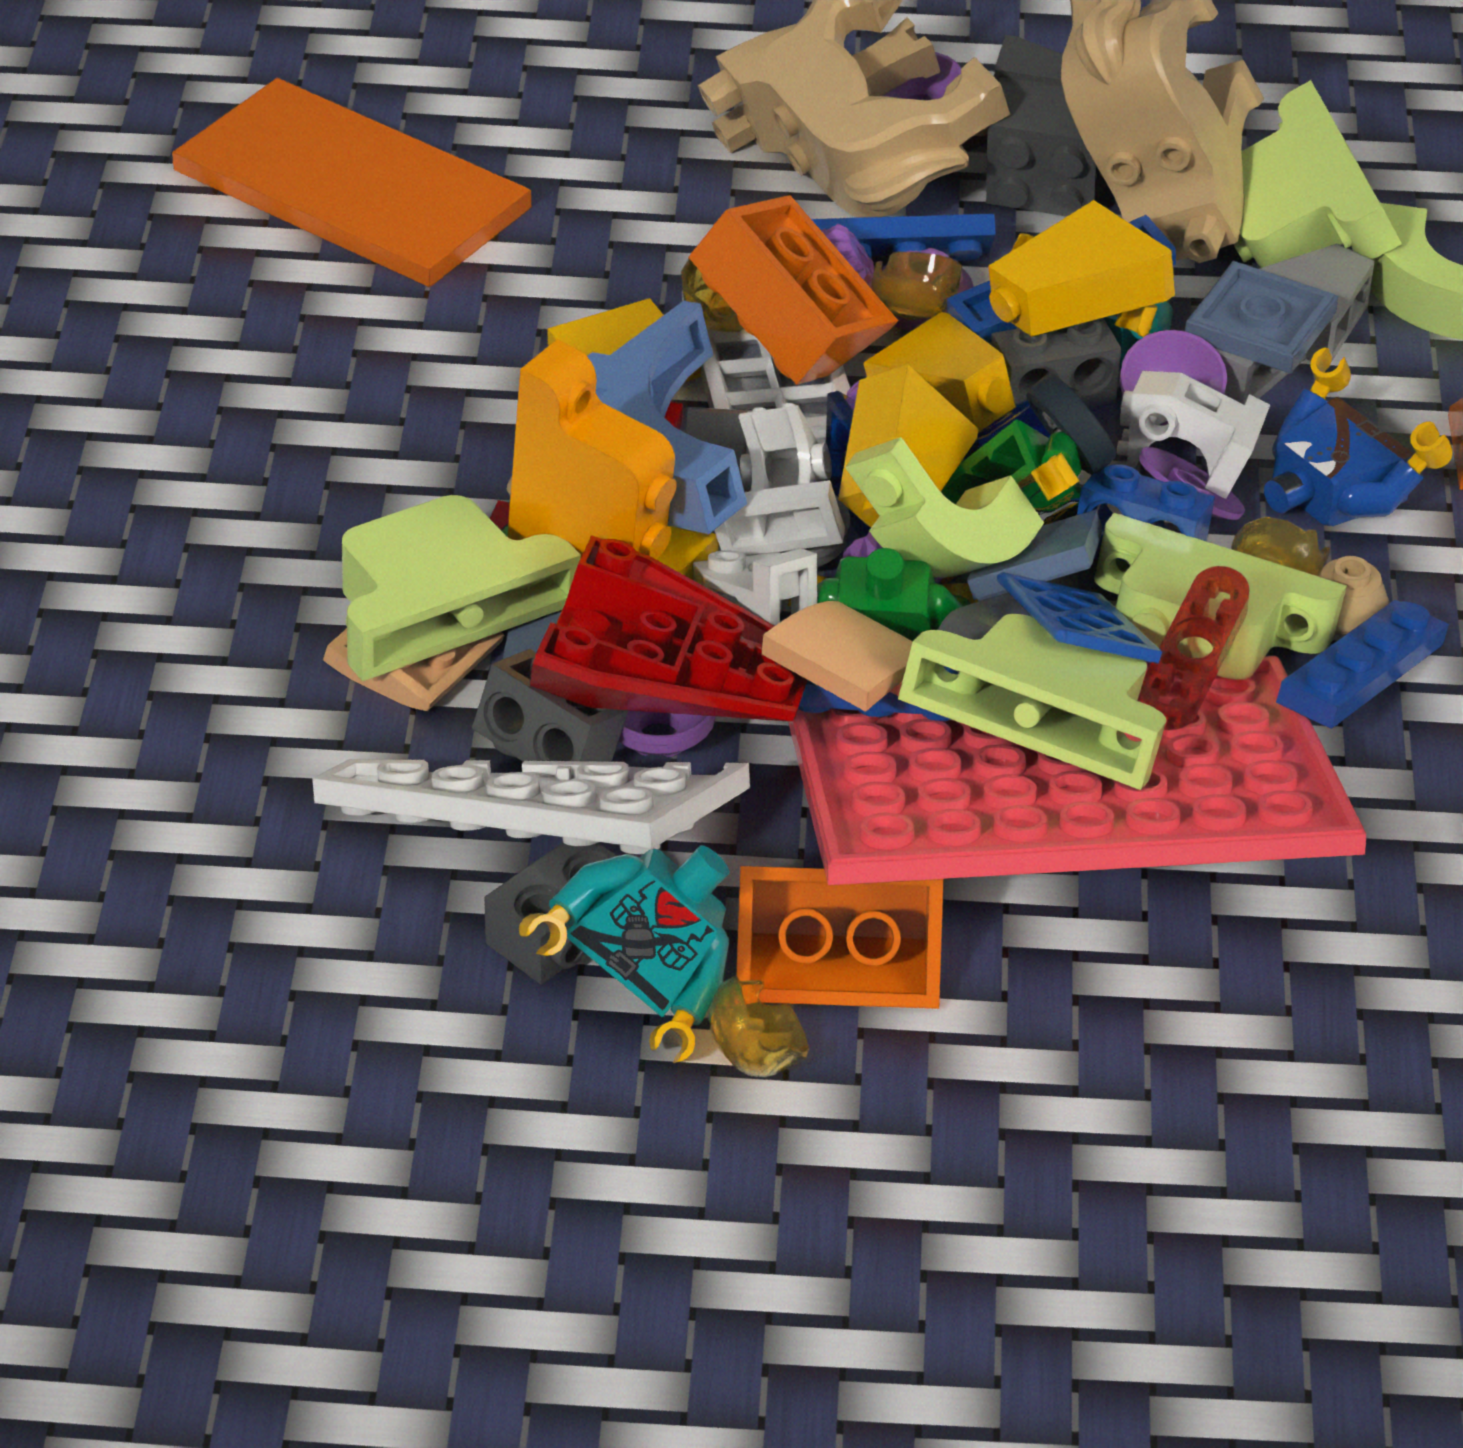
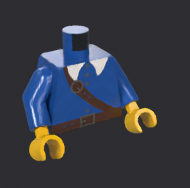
[1264,347,1453,526]

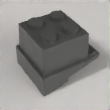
[986,34,1107,217]

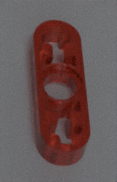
[1140,566,1250,730]

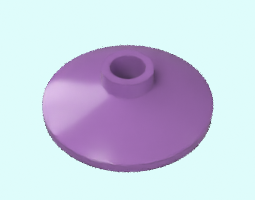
[1138,447,1245,520]

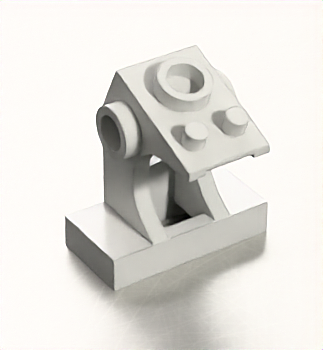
[1117,371,1270,499]
[714,403,845,556]
[693,548,817,626]

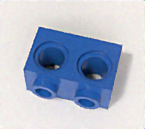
[1077,464,1215,563]

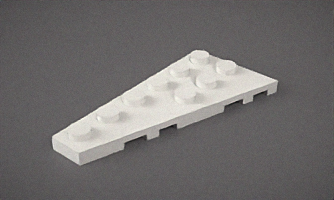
[312,759,750,854]

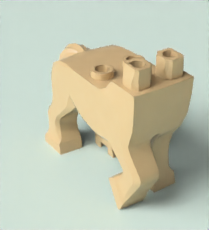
[698,0,1010,217]
[1061,0,1264,263]

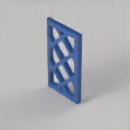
[997,572,1162,664]

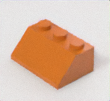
[688,195,899,385]
[736,866,943,1009]

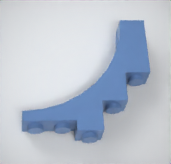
[587,301,747,534]

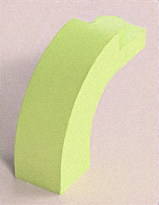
[1370,203,1463,340]
[845,437,1044,578]

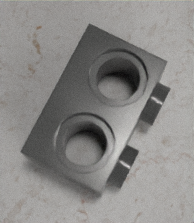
[991,318,1121,423]
[471,649,628,762]
[484,842,617,985]

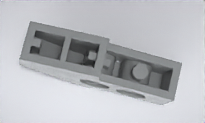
[1215,244,1375,404]

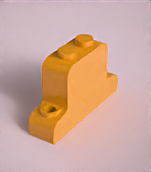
[507,339,677,559]

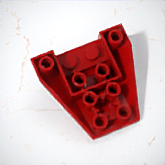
[530,535,807,722]

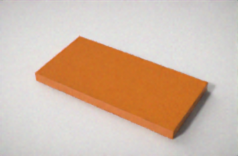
[172,78,532,287]

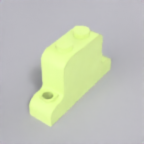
[1234,80,1402,268]
[342,495,581,682]
[1094,513,1347,680]
[898,614,1166,790]

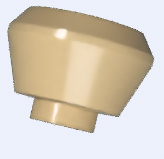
[1318,556,1389,635]

